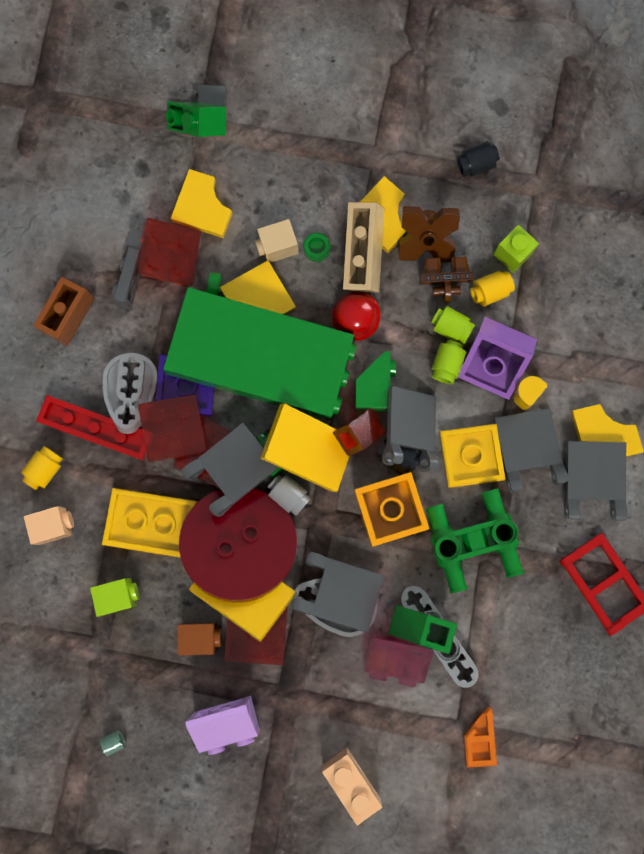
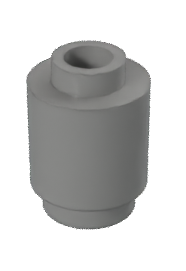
[268,474,311,516]

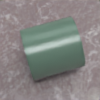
[100,730,126,756]

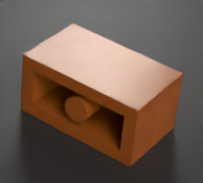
[33,277,95,347]

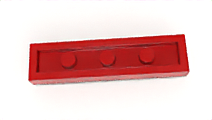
[36,395,154,461]

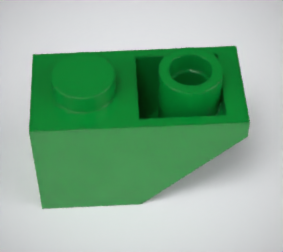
[166,101,226,137]
[355,352,396,413]
[387,605,457,654]

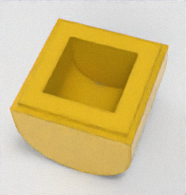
[513,376,547,410]

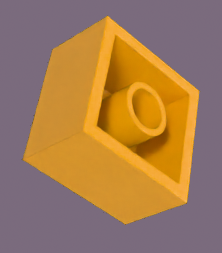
[354,472,429,547]

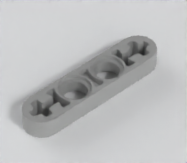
[400,586,479,688]

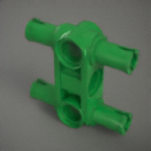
[426,488,524,594]

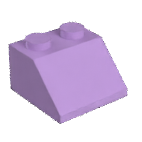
[185,696,260,755]

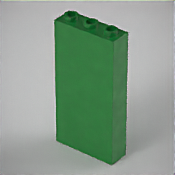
[163,287,357,420]

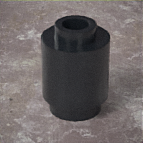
[456,141,500,177]
[375,438,420,475]

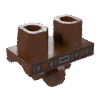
[419,257,474,303]

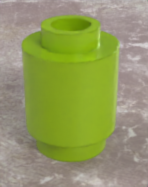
[431,306,475,344]
[431,340,467,384]

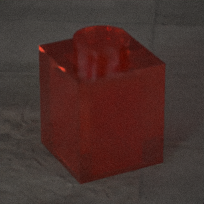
[333,408,386,456]

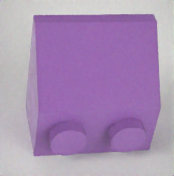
[458,317,537,400]

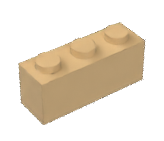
[343,202,385,293]

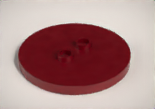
[179,488,297,602]

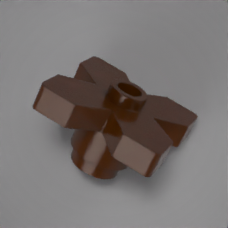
[398,206,460,262]

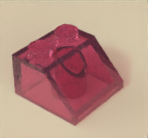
[364,633,433,687]

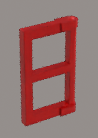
[559,533,644,636]

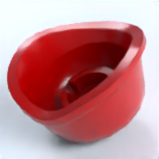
[332,292,380,341]

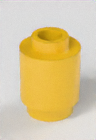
[470,271,515,307]
[21,446,63,490]

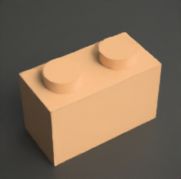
[322,747,382,825]

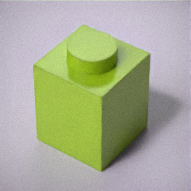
[494,225,539,274]
[90,578,140,617]

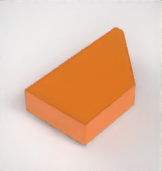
[463,707,497,768]

